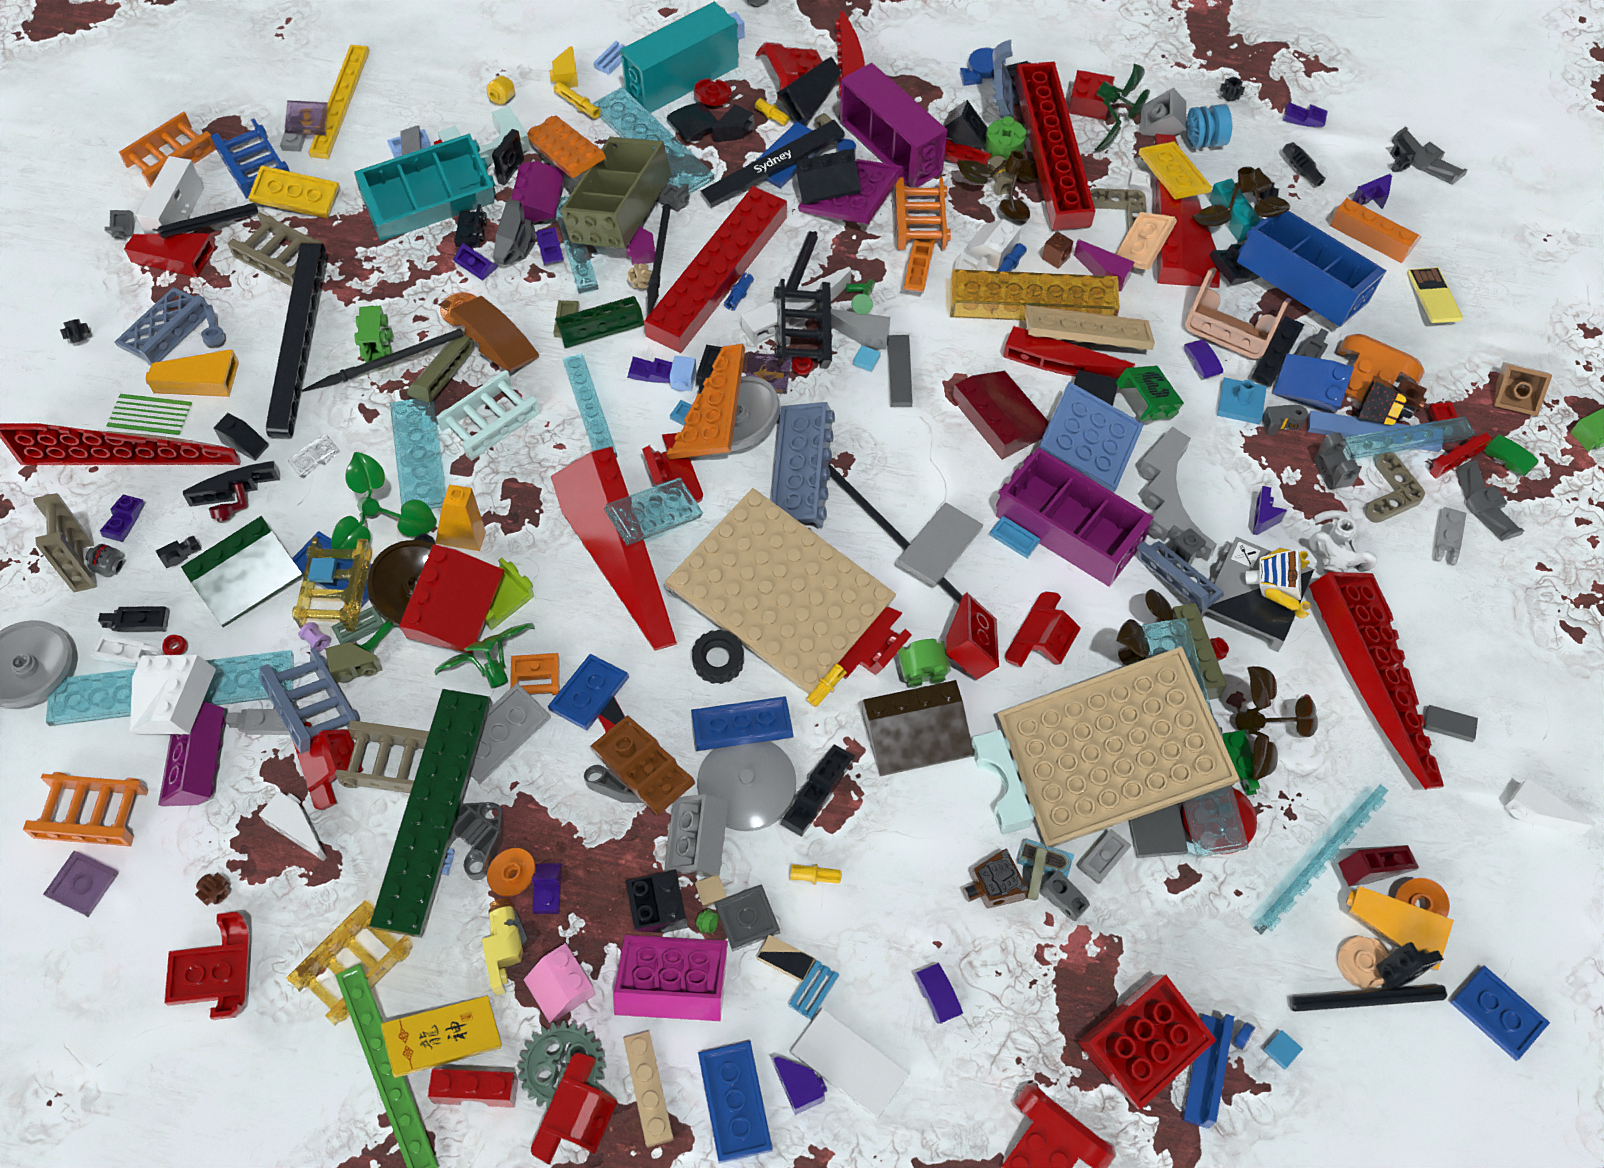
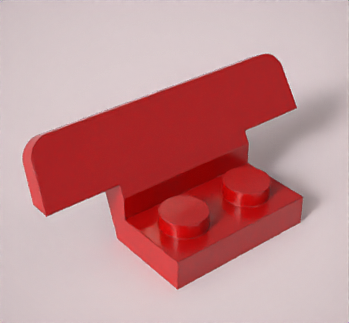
[642,433,703,505]
[1005,591,1081,667]
[838,607,912,679]
[292,722,362,811]
[531,1053,618,1165]

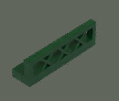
[555,296,644,348]

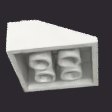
[130,655,216,734]

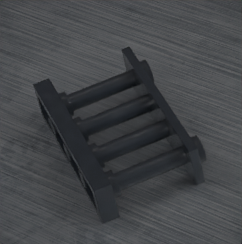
[774,279,832,369]

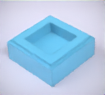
[853,345,881,372]

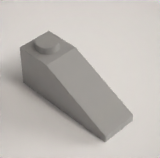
[831,309,891,350]

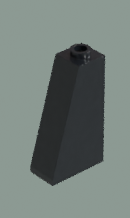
[777,56,841,124]

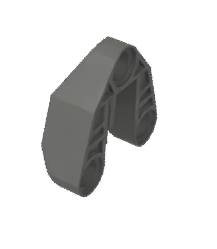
[493,199,536,265]
[583,764,643,803]
[448,802,504,880]

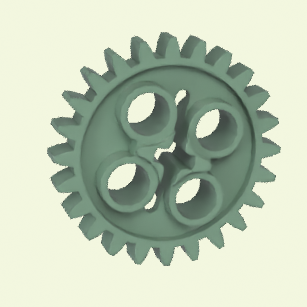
[517,1021,607,1110]

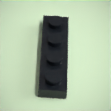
[1251,316,1305,387]

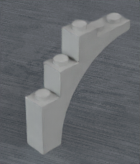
[1139,426,1217,561]

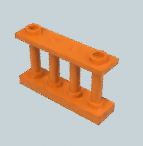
[118,111,216,188]
[895,177,951,250]
[23,772,148,847]

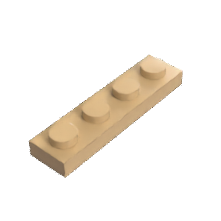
[623,1031,674,1148]

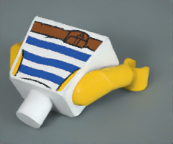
[1246,548,1311,619]

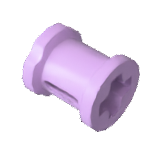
[298,622,330,652]

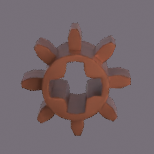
[195,872,230,906]

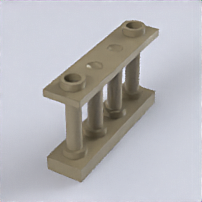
[227,212,328,287]
[33,493,97,593]
[336,720,429,793]

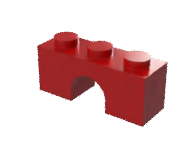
[427,1069,518,1108]

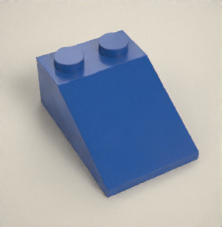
[1273,354,1354,414]

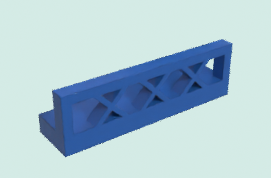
[1182,1014,1235,1129]

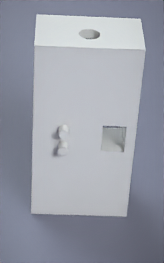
[136,156,204,234]

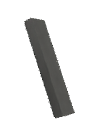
[888,335,913,407]

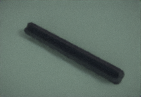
[158,203,258,238]
[785,231,818,290]

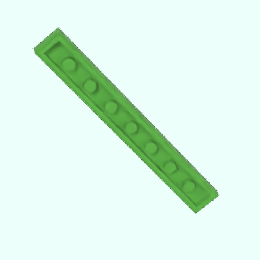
[335,963,439,1168]

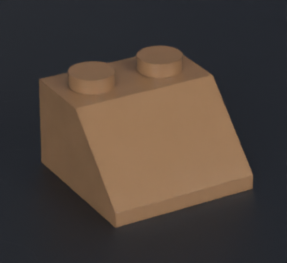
[1493,362,1552,416]

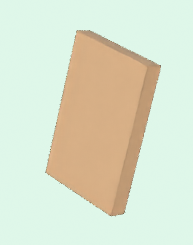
[1116,212,1177,270]

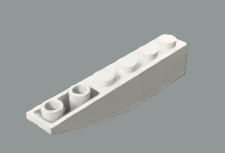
[741,267,851,345]

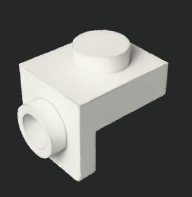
[953,254,988,284]

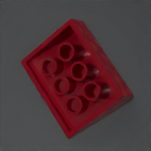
[952,370,1049,460]

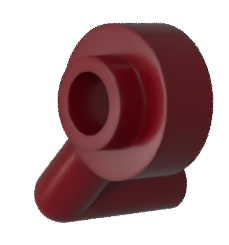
[209,482,248,522]

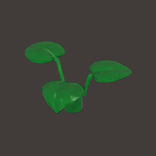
[331,452,437,554]
[434,623,535,688]

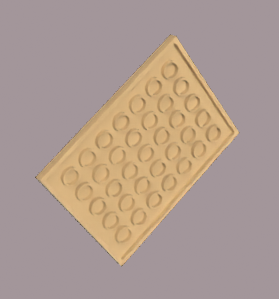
[665,488,896,694]
[997,646,1239,847]

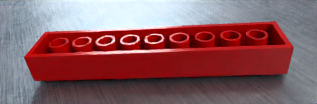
[1014,61,1096,231]
[644,186,787,353]

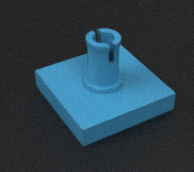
[1217,377,1267,425]

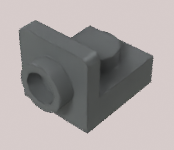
[1171,528,1206,565]

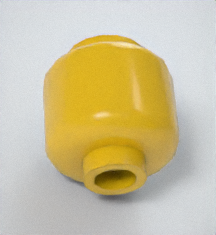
[486,75,515,105]

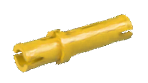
[553,82,601,119]

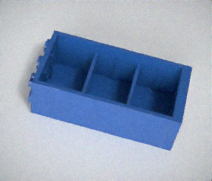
[1236,210,1387,327]

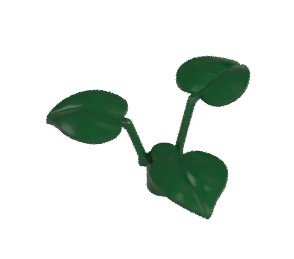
[1094,64,1150,151]

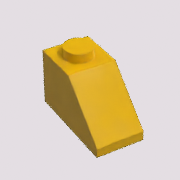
[549,46,578,88]

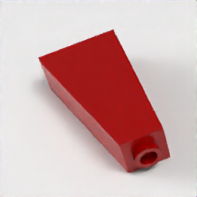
[124,233,216,278]

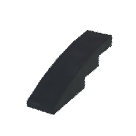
[183,461,280,507]
[781,744,855,837]

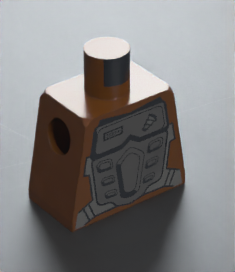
[963,848,1029,909]

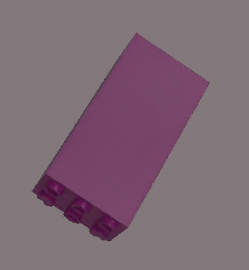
[840,62,947,188]
[996,447,1154,587]

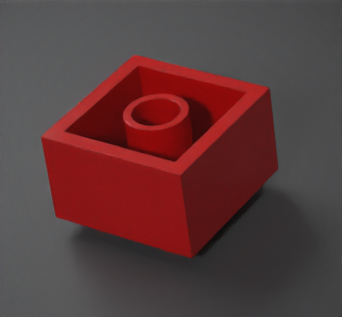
[1068,70,1115,120]

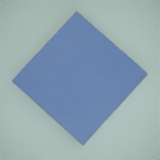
[1037,382,1144,493]

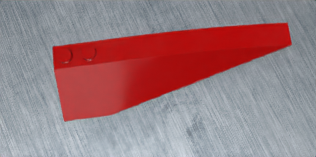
[1155,134,1220,288]
[0,423,241,465]
[551,446,677,651]
[1309,572,1444,790]

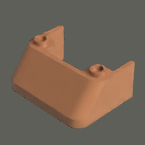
[1186,267,1292,359]

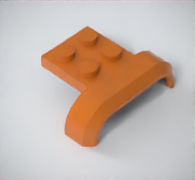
[1337,334,1425,402]

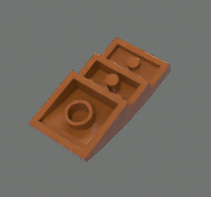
[450,295,539,372]
[590,715,696,816]

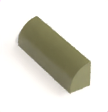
[407,332,474,403]

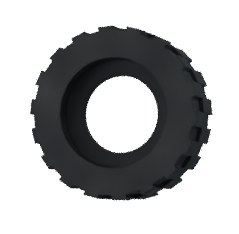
[692,629,744,684]

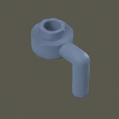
[201,305,225,347]

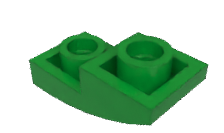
[1485,435,1538,476]

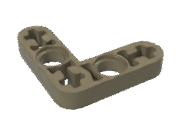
[1090,188,1147,232]
[1365,451,1425,523]

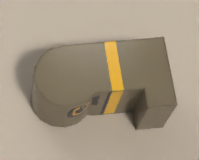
[989,156,1016,196]

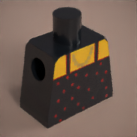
[1356,375,1415,425]

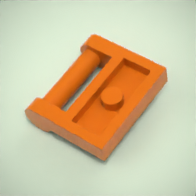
[510,653,560,695]

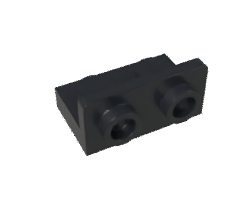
[454,204,487,248]
[1376,942,1444,989]

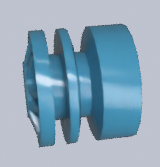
[1186,104,1232,149]

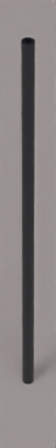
[776,415,963,604]

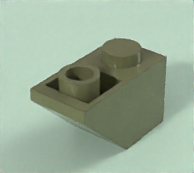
[325,642,383,683]

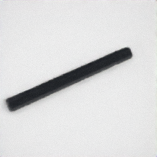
[1290,985,1447,1012]

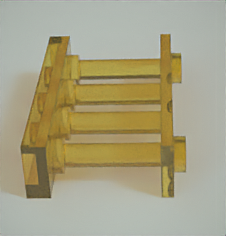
[292,537,373,631]
[286,900,413,1026]

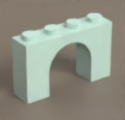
[437,106,530,166]

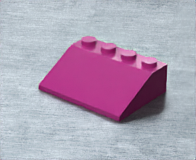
[614,935,728,1021]

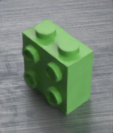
[354,305,393,366]

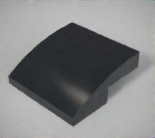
[667,102,718,141]
[1210,244,1260,284]
[1074,370,1118,406]

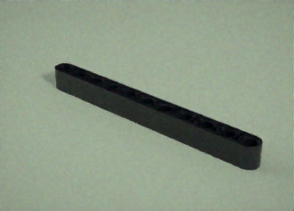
[266,242,326,438]

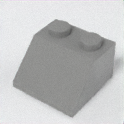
[1140,88,1187,136]

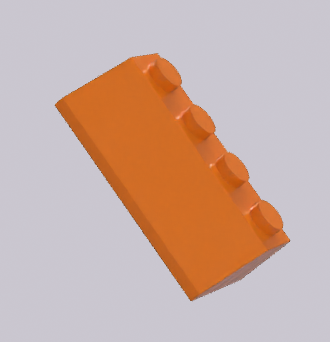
[1330,198,1421,263]

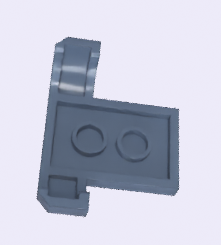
[992,40,1020,119]

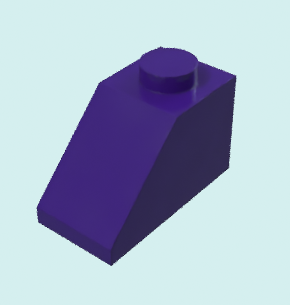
[773,1056,827,1115]

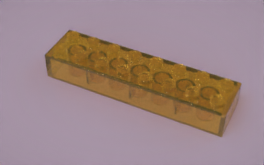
[950,269,1120,321]

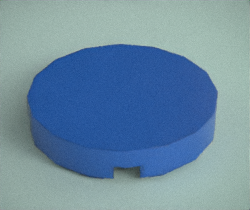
[968,47,1006,79]

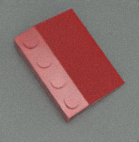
[399,544,505,654]
[1078,974,1216,1110]

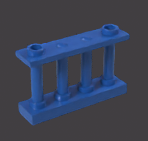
[211,118,290,199]

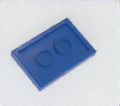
[548,654,629,731]
[1450,965,1550,1061]

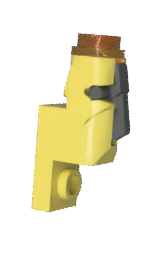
[482,898,528,996]

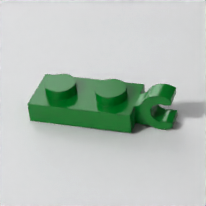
[1222,730,1260,796]

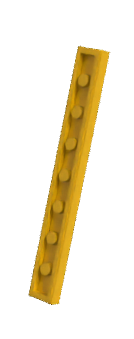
[308,45,370,159]

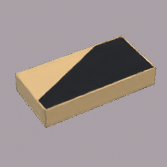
[757,935,815,983]

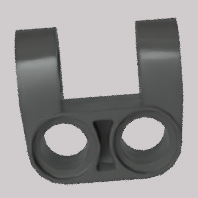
[1315,433,1360,490]

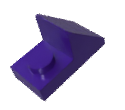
[1352,174,1392,209]
[1253,486,1287,535]
[532,863,562,914]

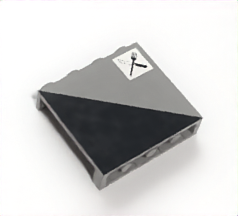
[1201,537,1315,652]

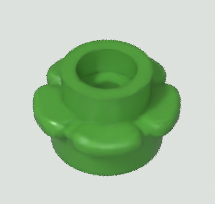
[696,909,719,934]

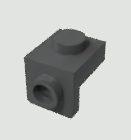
[658,183,690,211]
[105,210,133,239]

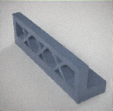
[1137,540,1224,612]

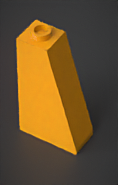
[146,350,239,397]
[435,484,486,551]
[1346,886,1454,971]

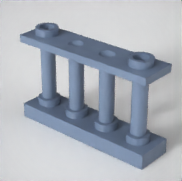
[259,648,359,754]

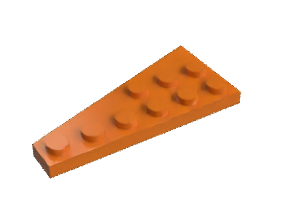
[666,344,745,460]

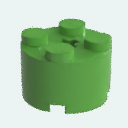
[985,116,1027,160]
[898,639,951,688]

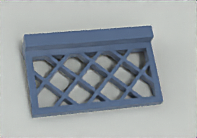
[114,287,208,366]

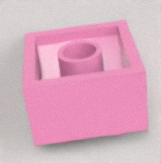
[524,943,596,1024]

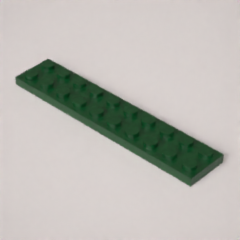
[369,689,491,938]

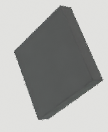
[1129,804,1188,858]
[714,884,780,952]

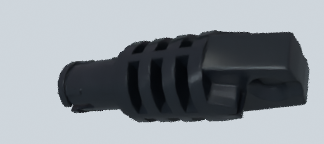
[1282,142,1326,187]

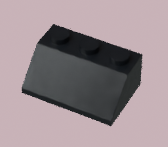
[796,148,861,205]

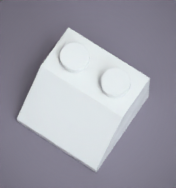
[963,219,1021,269]

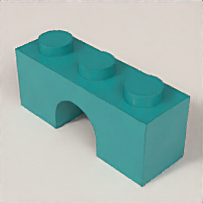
[1209,178,1261,242]

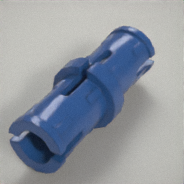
[995,243,1027,280]
[724,272,754,311]

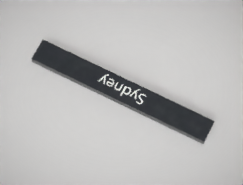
[700,119,845,208]

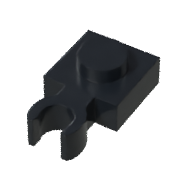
[155,536,201,569]

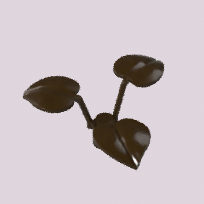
[957,150,1038,221]
[1193,166,1290,226]
[1116,589,1173,666]
[1235,666,1318,780]

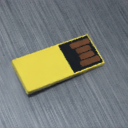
[1407,267,1463,323]

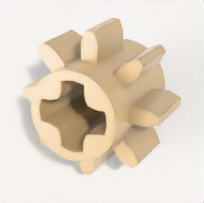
[628,263,652,289]

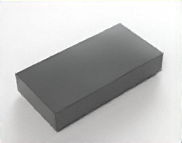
[1424,705,1478,742]

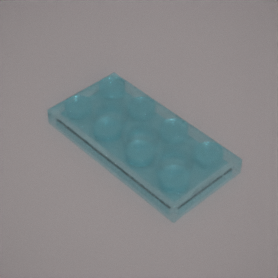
[604,478,703,546]

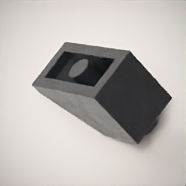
[712,104,755,143]
[214,413,270,461]

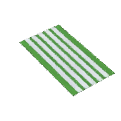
[106,394,192,435]

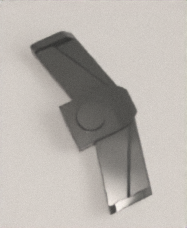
[1392,126,1468,185]
[1456,460,1525,541]

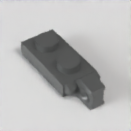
[1297,328,1329,359]

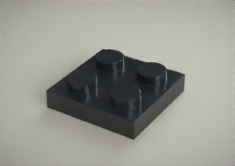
[492,129,524,186]

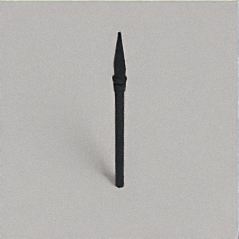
[647,204,671,315]
[302,328,464,392]

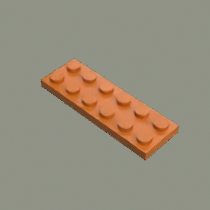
[527,115,606,179]

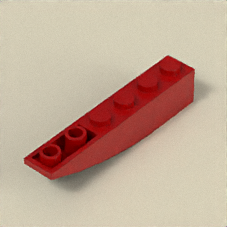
[836,11,865,96]
[1003,326,1135,379]

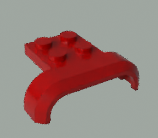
[755,42,823,101]
[164,912,249,1020]
[1001,1083,1116,1168]

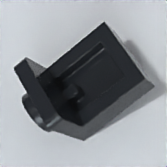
[1390,138,1416,172]

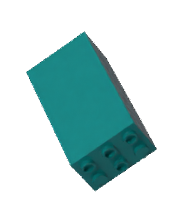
[620,1,739,115]
[354,133,496,242]

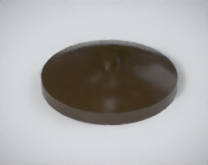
[367,540,433,627]

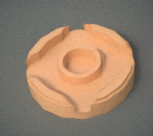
[1337,936,1390,989]

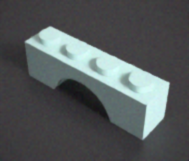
[971,730,1035,835]

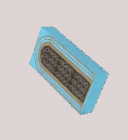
[1018,838,1074,878]

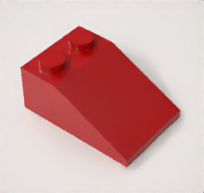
[946,592,999,680]

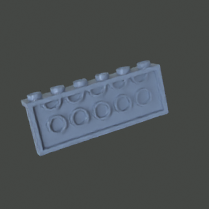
[771,402,835,528]

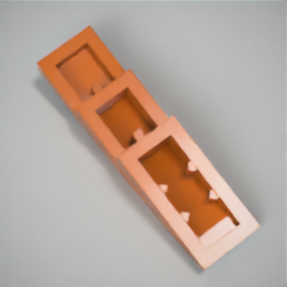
[904,230,936,292]

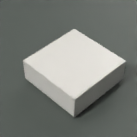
[1129,170,1152,192]

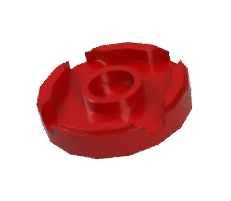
[694,78,732,106]

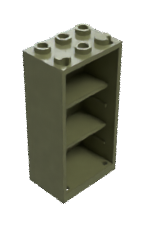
[560,136,672,249]

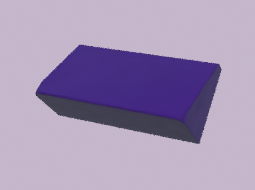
[453,243,498,280]

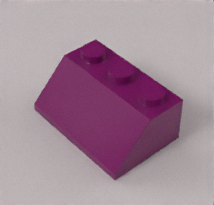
[511,161,565,222]

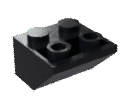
[626,870,688,933]

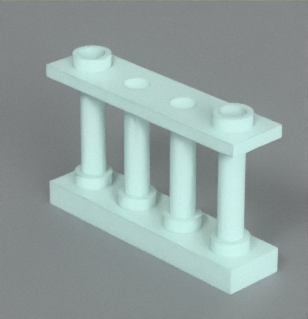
[436,370,540,461]

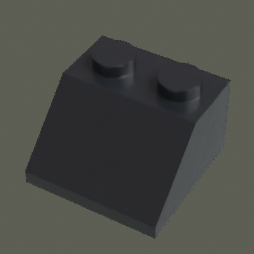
[943,99,988,148]

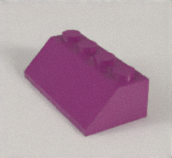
[158,701,225,806]

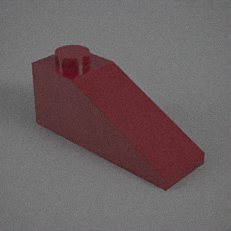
[1338,845,1419,886]

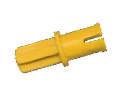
[755,98,790,126]
[807,663,847,707]
[791,863,842,885]

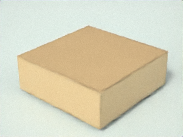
[695,876,727,908]

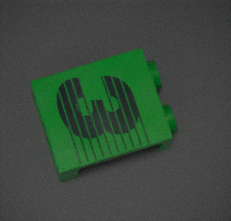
[1116,365,1184,421]

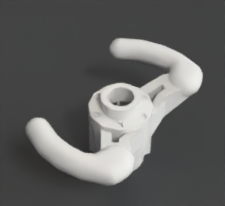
[1314,510,1359,568]
[1309,531,1377,574]

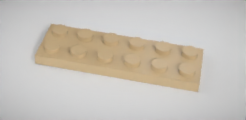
[1024,305,1155,350]

